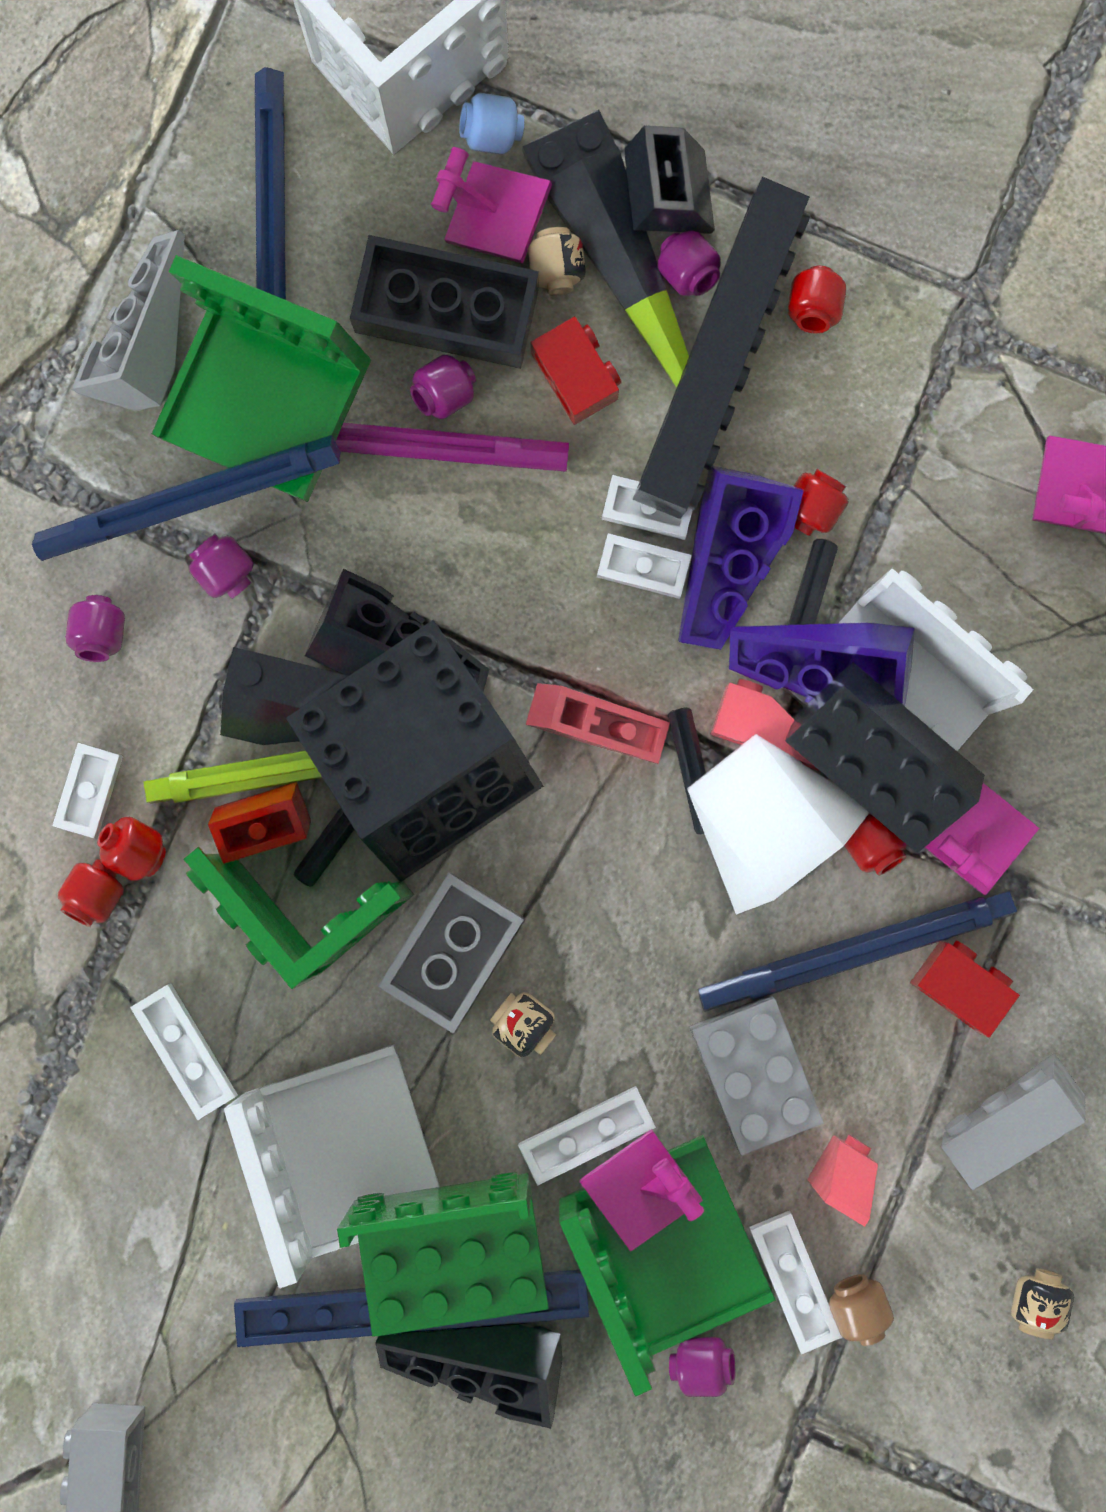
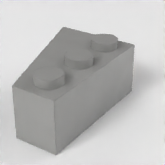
[941,1053,1086,1191]

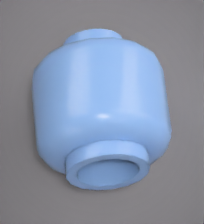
[459,93,524,154]

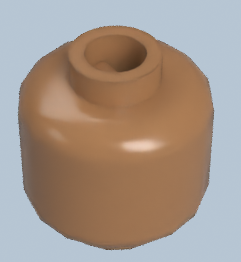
[829,1274,894,1346]

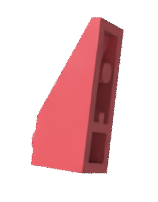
[710,679,821,772]
[526,683,670,764]
[807,1135,878,1227]

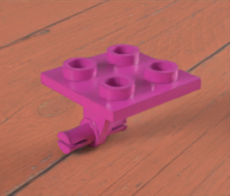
[430,147,552,264]
[1032,435,1106,534]
[924,783,1040,896]
[580,1129,704,1251]

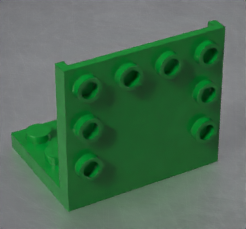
[151,255,371,502]
[184,847,414,989]
[559,1135,776,1397]
[337,1172,549,1337]

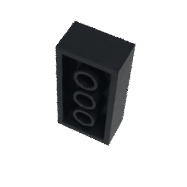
[350,235,539,369]
[785,662,985,853]

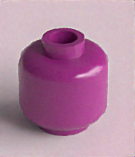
[658,231,721,296]
[410,354,476,419]
[189,533,253,599]
[65,595,125,662]
[669,1337,736,1397]

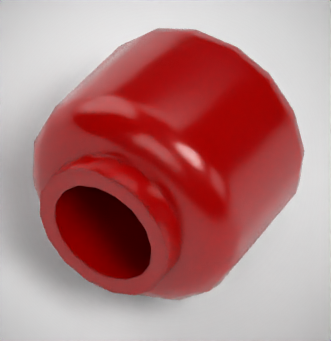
[788,265,846,334]
[794,469,849,536]
[844,813,908,876]
[97,816,166,881]
[57,859,124,927]

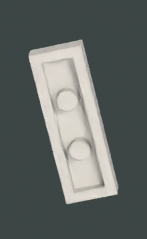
[130,984,238,1120]
[518,1086,656,1186]
[749,1211,842,1355]

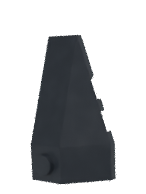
[305,568,490,692]
[220,647,348,746]
[375,1325,563,1429]

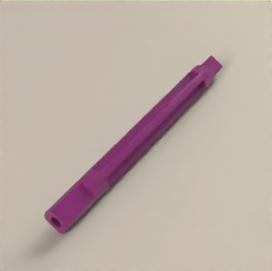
[335,423,569,472]

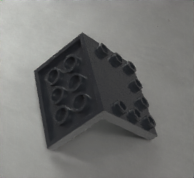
[286,620,544,882]

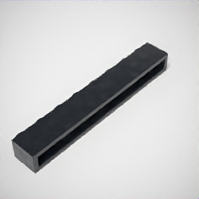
[632,176,811,519]

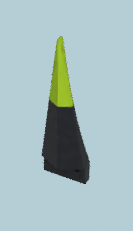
[522,110,689,388]

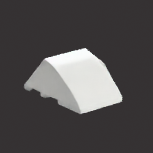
[687,734,869,914]

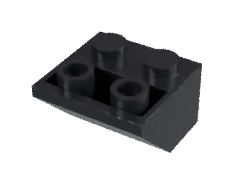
[624,125,715,234]

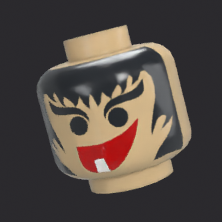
[528,227,586,295]
[489,992,556,1058]
[1011,1269,1074,1339]

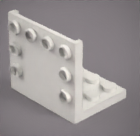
[293,0,509,155]
[782,569,1034,751]
[224,1044,440,1288]

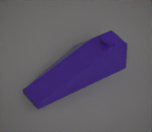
[678,466,804,650]
[729,623,915,706]

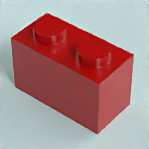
[530,316,622,425]
[208,782,311,864]
[910,940,1020,1038]

